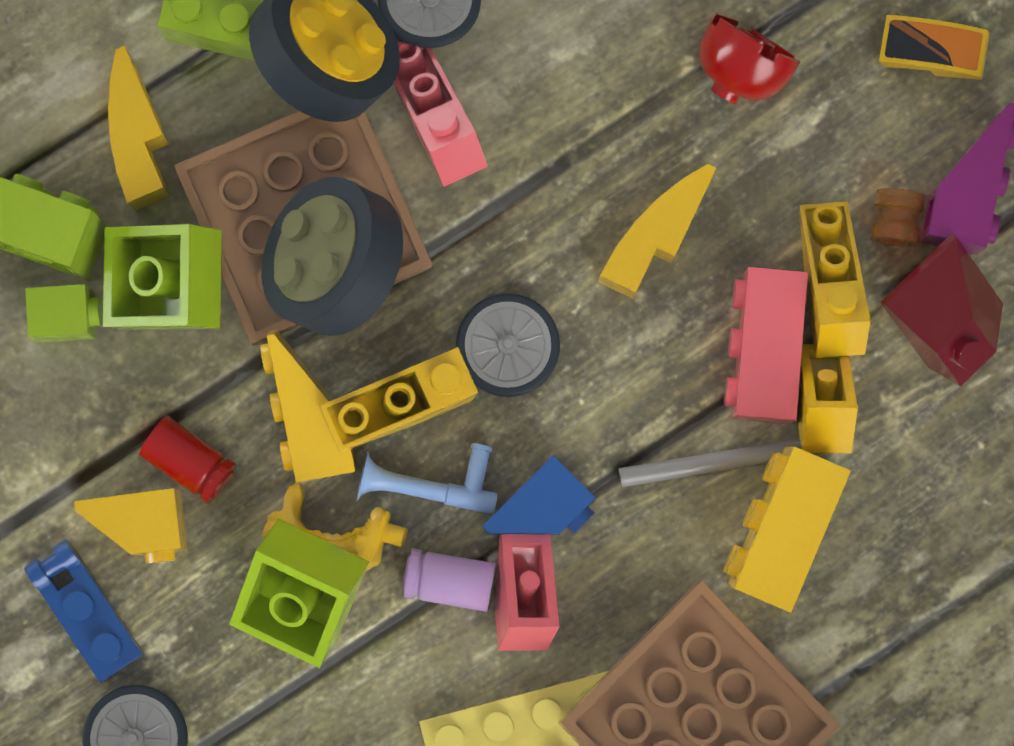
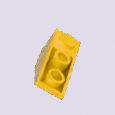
[799,201,871,358]
[260,330,356,483]
[319,347,478,453]

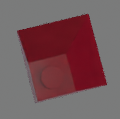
[880,234,1003,386]

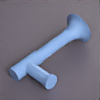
[356,443,497,515]

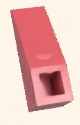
[393,41,488,187]

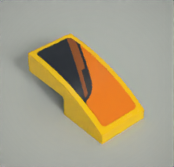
[879,15,990,80]

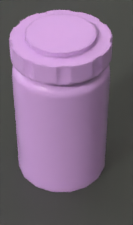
[402,548,496,612]

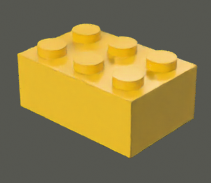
[723,446,851,613]

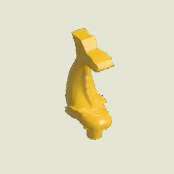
[261,482,408,571]

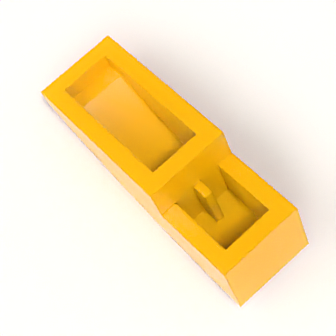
[108,46,170,211]
[598,164,716,299]

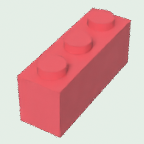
[724,267,808,424]

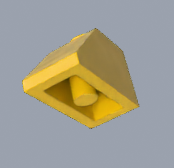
[797,344,858,454]
[74,488,188,564]

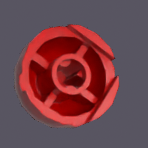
[699,12,800,104]

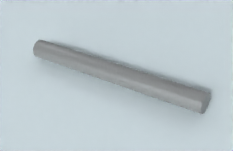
[618,438,816,487]

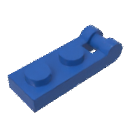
[24,539,145,683]

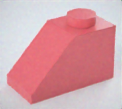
[494,534,560,651]

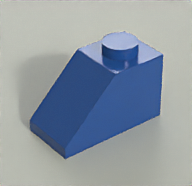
[482,455,596,535]

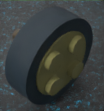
[261,177,403,336]

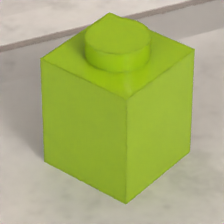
[25,284,103,343]

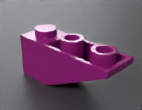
[920,103,1014,255]

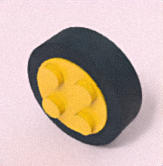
[249,0,400,122]

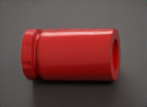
[139,416,237,504]

